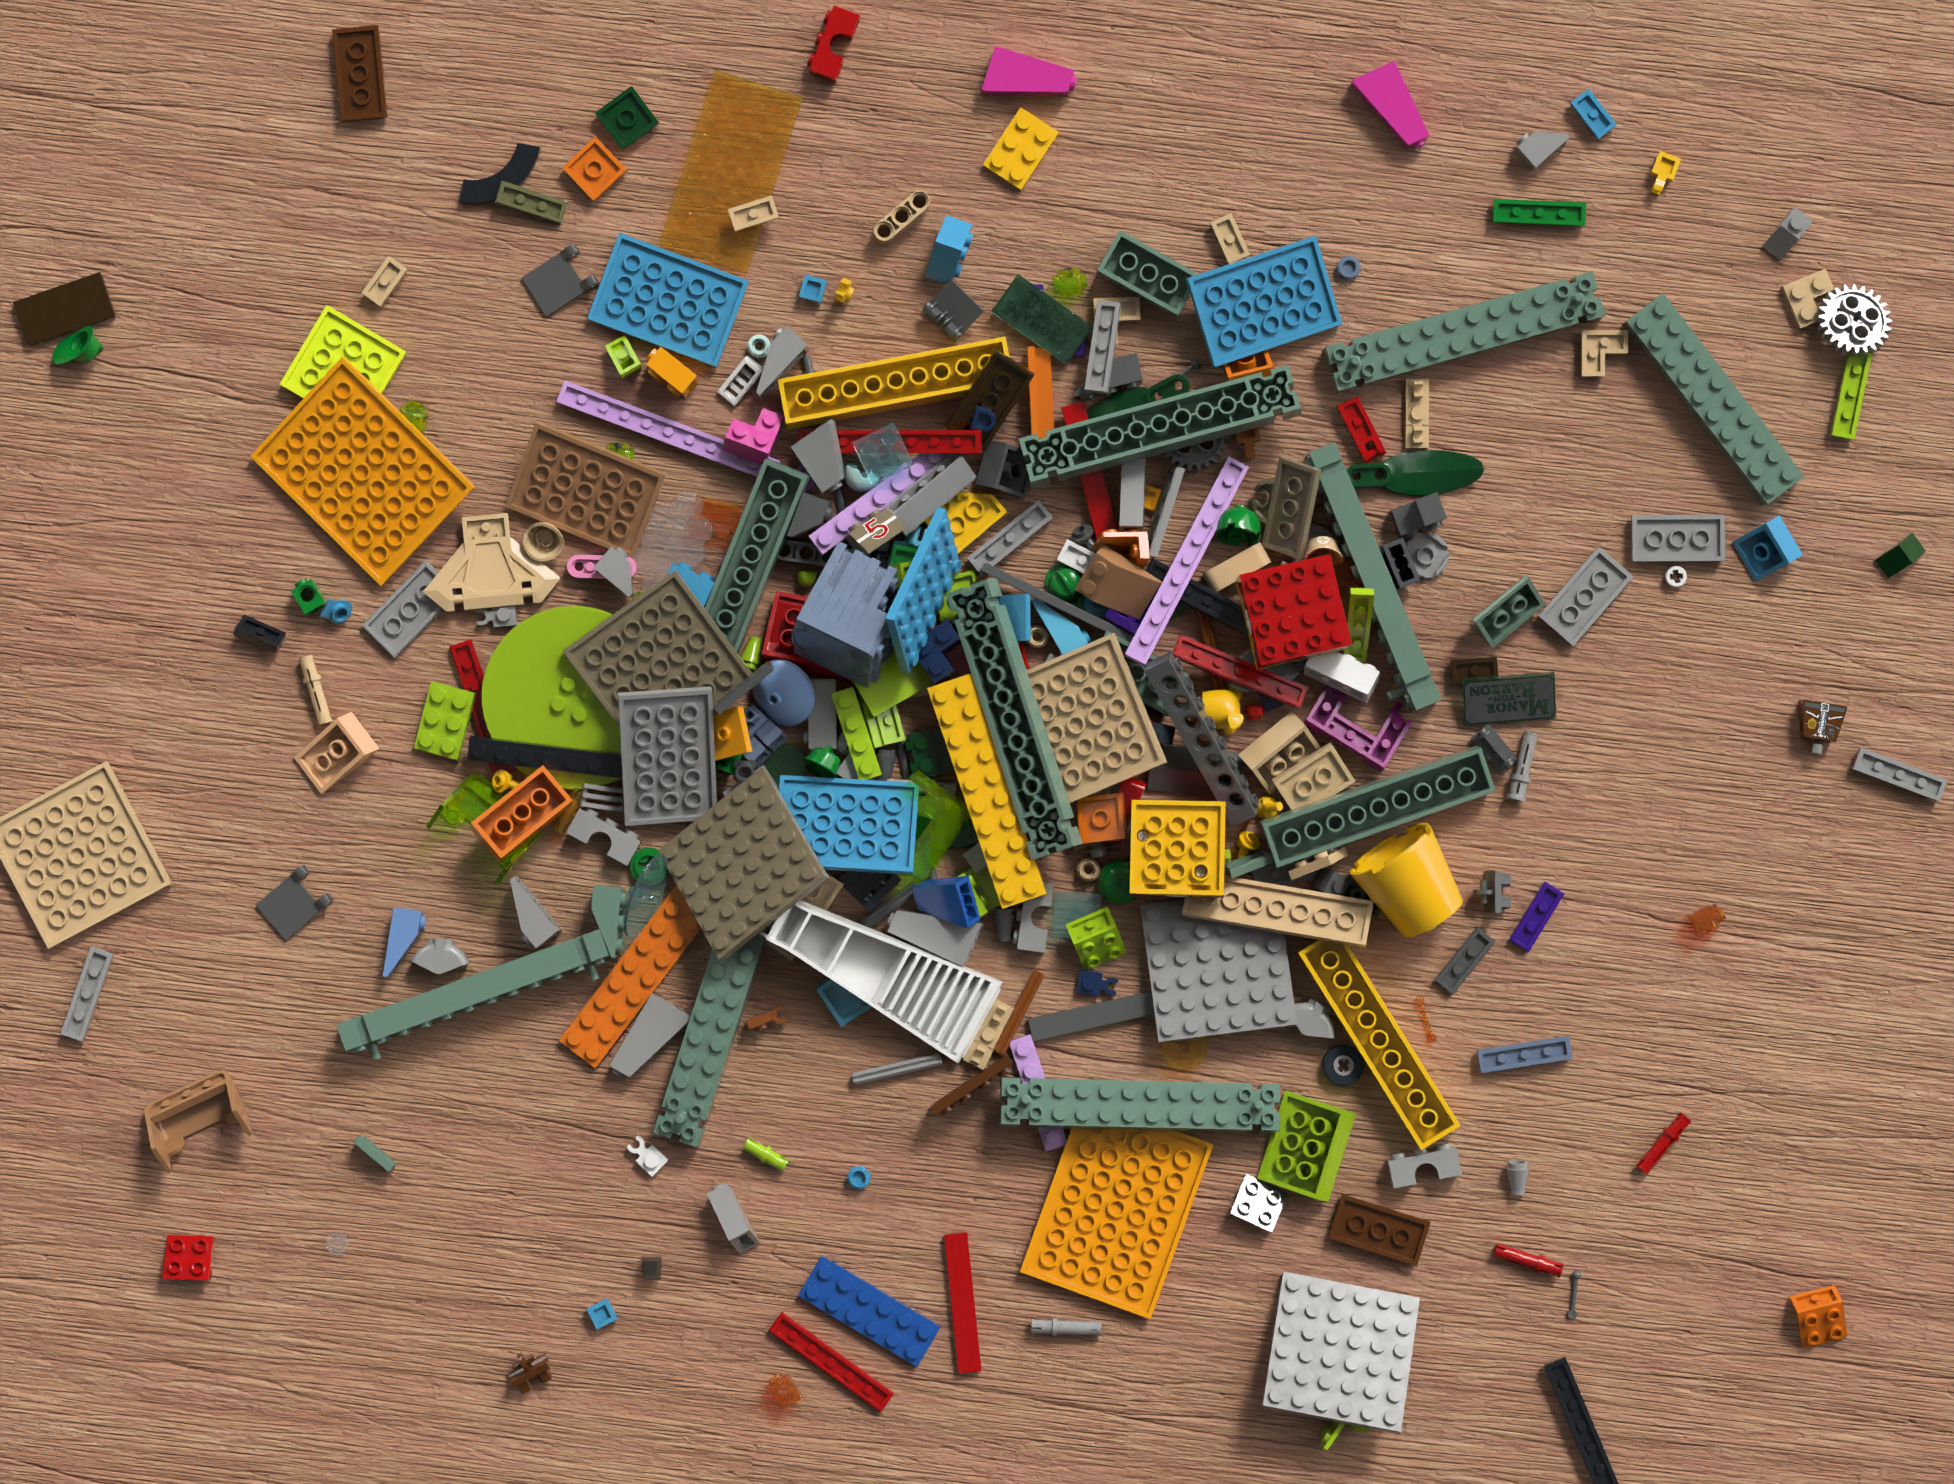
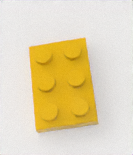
[983,107,1059,191]

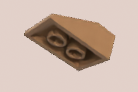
[1075,545,1162,619]

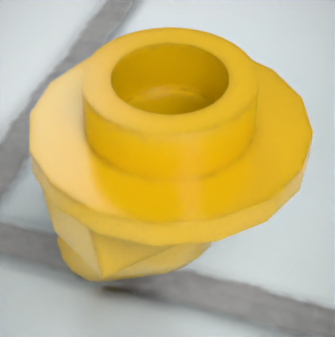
[492,770,520,793]
[1257,796,1283,819]
[1237,831,1260,859]

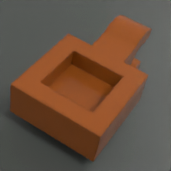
[1235,427,1260,461]
[746,1005,788,1031]

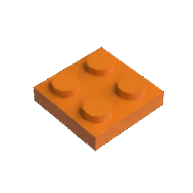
[562,136,627,202]
[1077,793,1127,845]

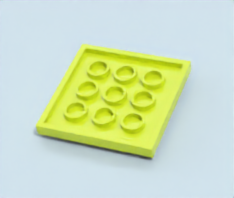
[280,305,407,398]

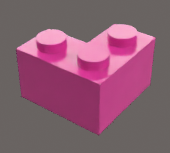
[723,408,784,465]

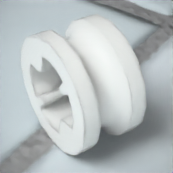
[1665,566,1687,587]

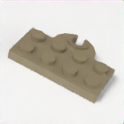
[1251,457,1322,559]

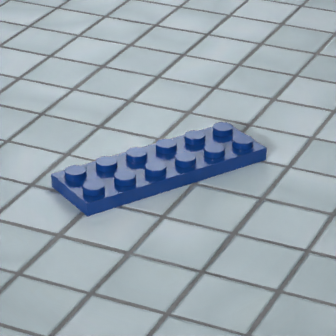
[798,1255,941,1367]

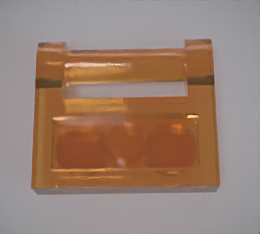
[689,495,743,545]

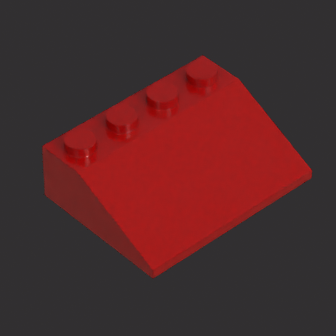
[761,591,852,682]

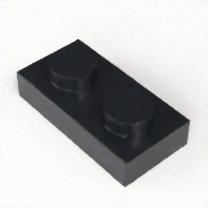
[233,615,286,653]

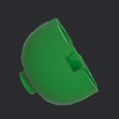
[1214,505,1261,547]
[1097,859,1137,905]

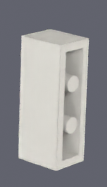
[1304,652,1380,703]

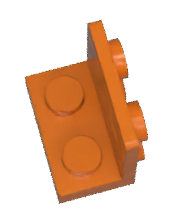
[1092,529,1150,568]
[1790,1285,1847,1348]

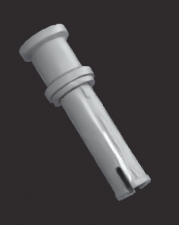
[1506,731,1538,803]

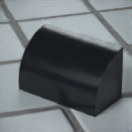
[1379,538,1420,590]

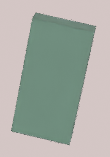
[1225,850,1273,878]
[354,1135,397,1172]

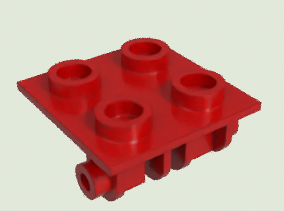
[162,1235,214,1281]

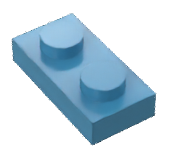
[1570,88,1617,140]

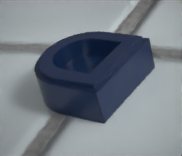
[970,405,996,432]

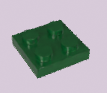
[595,86,659,151]

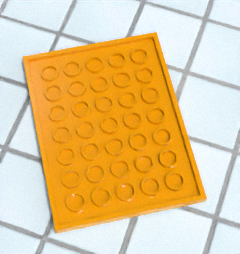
[250,357,475,586]
[1020,1129,1214,1319]

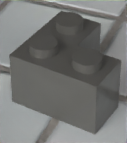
[1389,492,1447,539]

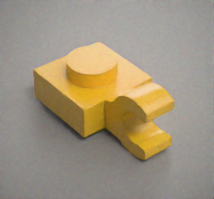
[1650,151,1681,195]

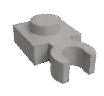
[476,605,518,627]

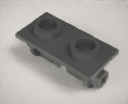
[1471,723,1518,773]

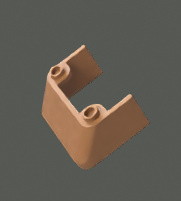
[144,1070,252,1174]

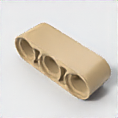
[874,191,930,244]
[1202,542,1271,593]

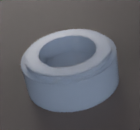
[1337,256,1360,280]

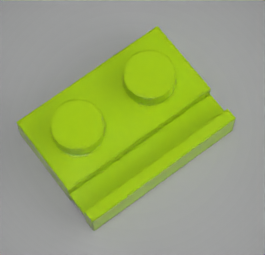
[860,703,906,748]

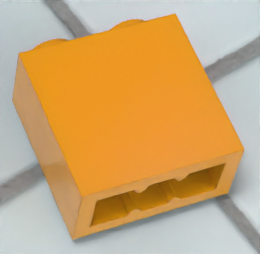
[646,347,700,398]

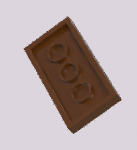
[332,25,388,122]
[930,1054,1013,1116]
[1328,1193,1431,1266]

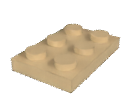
[1272,742,1356,810]

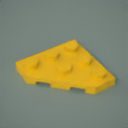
[924,492,1007,554]

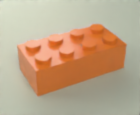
[470,765,573,864]

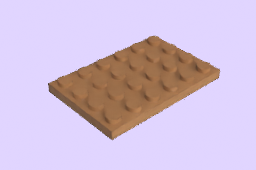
[505,421,666,559]

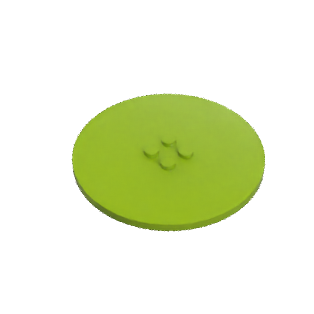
[482,606,621,789]

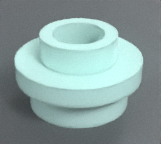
[748,335,771,358]

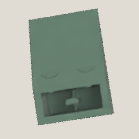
[591,885,628,958]

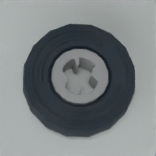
[1322,1044,1364,1086]

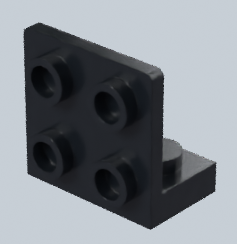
[838,871,902,913]

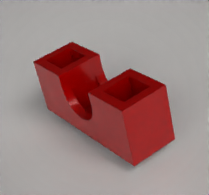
[807,5,860,83]

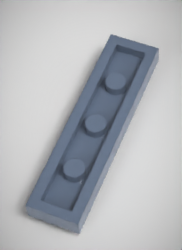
[1477,1036,1573,1073]

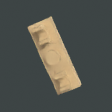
[1405,379,1429,449]
[963,999,1014,1070]

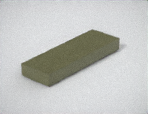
[495,181,568,224]

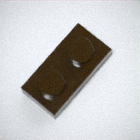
[1450,657,1499,684]

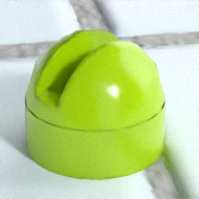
[798,569,817,587]

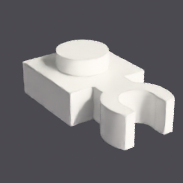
[627,1136,669,1177]

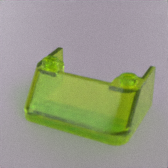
[898,771,970,882]
[426,774,543,884]

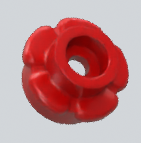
[1243,704,1266,720]

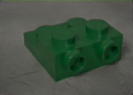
[905,727,955,779]

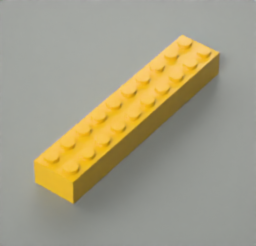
[778,337,1010,430]
[927,673,1047,909]
[1297,939,1461,1150]

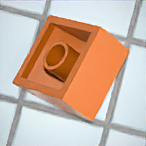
[1222,350,1274,382]

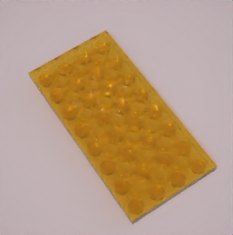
[659,69,803,274]

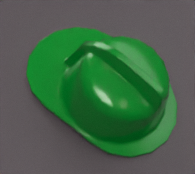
[52,326,104,365]
[1045,564,1086,616]
[804,745,840,778]

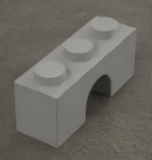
[566,807,642,866]
[1013,882,1054,953]
[1386,1143,1462,1189]

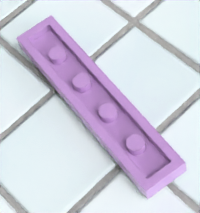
[1010,1034,1067,1151]

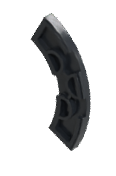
[459,143,541,204]

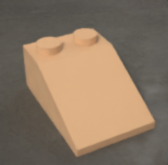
[294,712,379,794]

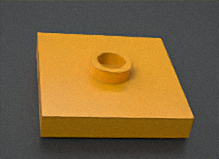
[713,706,752,761]

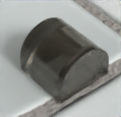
[642,1255,662,1280]

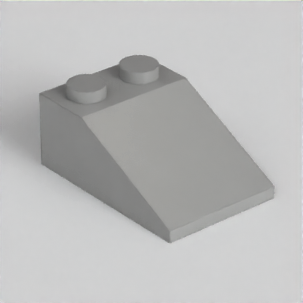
[756,326,809,400]
[510,876,562,948]

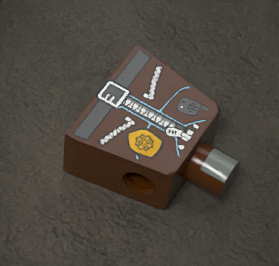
[1799,699,1847,754]

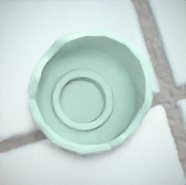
[845,465,881,492]

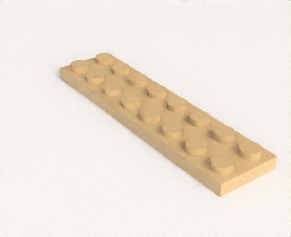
[1182,876,1374,948]

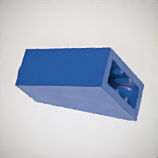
[912,876,981,928]

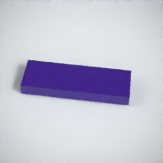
[1508,881,1565,952]

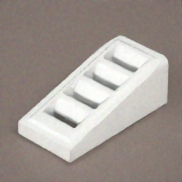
[717,355,763,407]

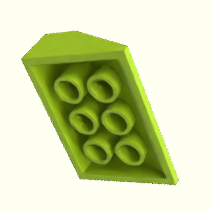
[1257,1090,1356,1202]

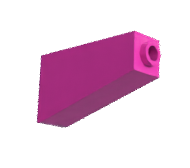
[981,46,1077,96]
[1351,61,1429,149]

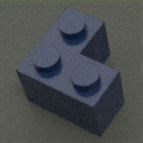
[918,619,961,685]

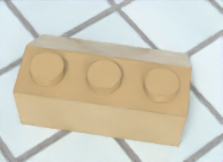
[1238,711,1321,795]

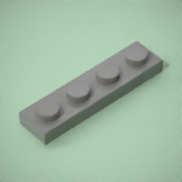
[1084,300,1121,394]
[967,500,1053,576]
[1851,747,1948,802]
[60,946,114,1042]

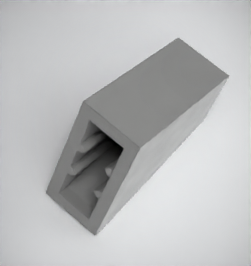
[791,418,845,493]
[707,1183,760,1254]

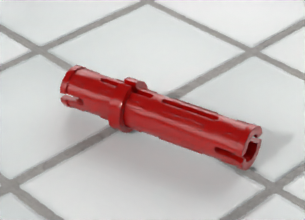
[1636,1112,1692,1175]
[1493,1243,1564,1278]

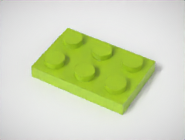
[414,681,477,760]

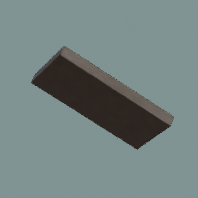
[13,272,116,347]
[945,349,1035,451]

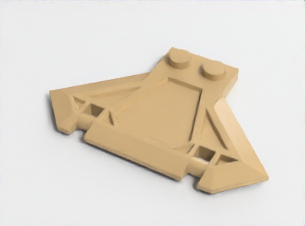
[423,513,561,612]

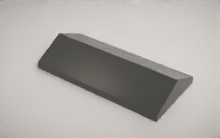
[1147,745,1243,799]

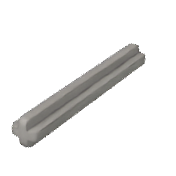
[852,1053,942,1085]

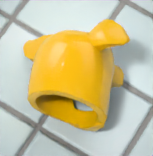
[1202,683,1244,735]

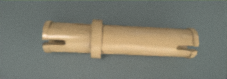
[298,655,333,725]

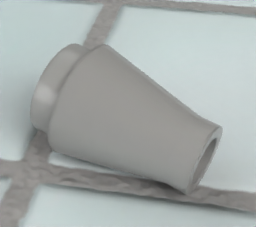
[1506,1160,1529,1195]

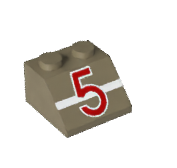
[845,508,906,556]

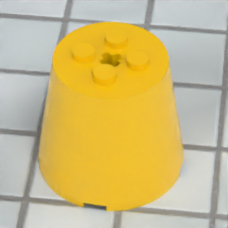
[1349,822,1463,938]

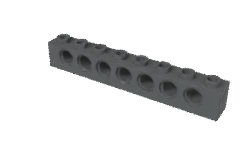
[1144,652,1260,827]

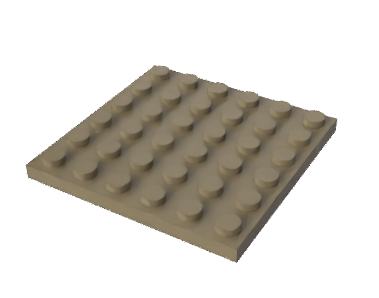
[563,569,752,728]
[659,767,829,961]

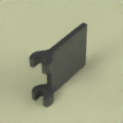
[522,244,600,317]
[256,865,334,940]

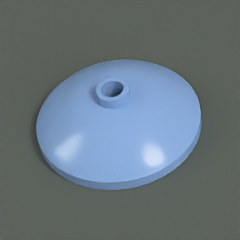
[752,659,815,726]

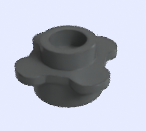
[733,759,756,782]

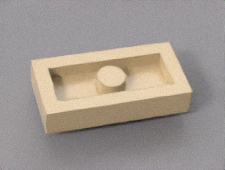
[728,195,779,232]
[1210,213,1250,264]
[362,256,408,307]

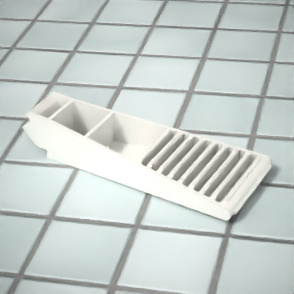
[759,901,1003,1063]

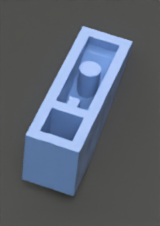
[383,907,427,977]

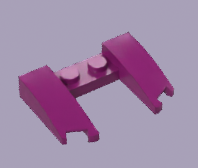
[1303,685,1412,773]

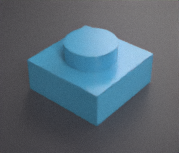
[799,274,827,304]
[587,1298,618,1329]

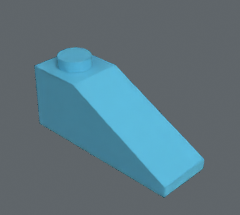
[1031,598,1091,655]

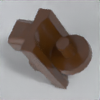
[508,1353,552,1394]

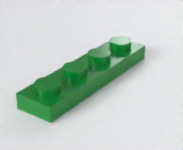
[1492,199,1586,227]

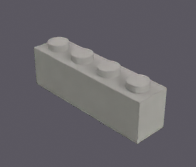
[883,454,976,536]

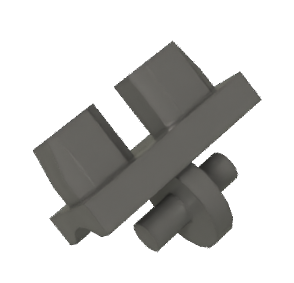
[1473,871,1511,913]

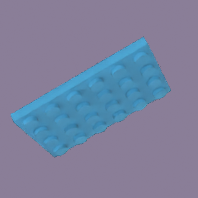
[587,233,749,368]
[1185,236,1342,367]
[885,507,961,674]
[779,775,919,875]

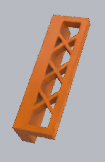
[1027,346,1054,439]

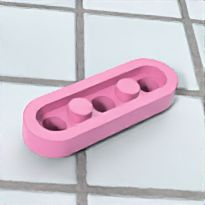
[567,555,637,579]

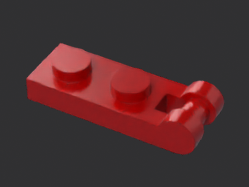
[1337,396,1386,464]

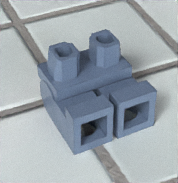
[743,704,788,769]

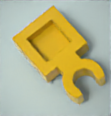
[834,278,855,305]

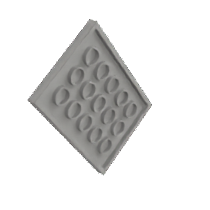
[618,686,717,826]

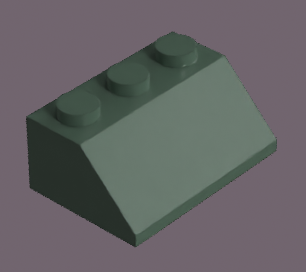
[1469,575,1546,648]

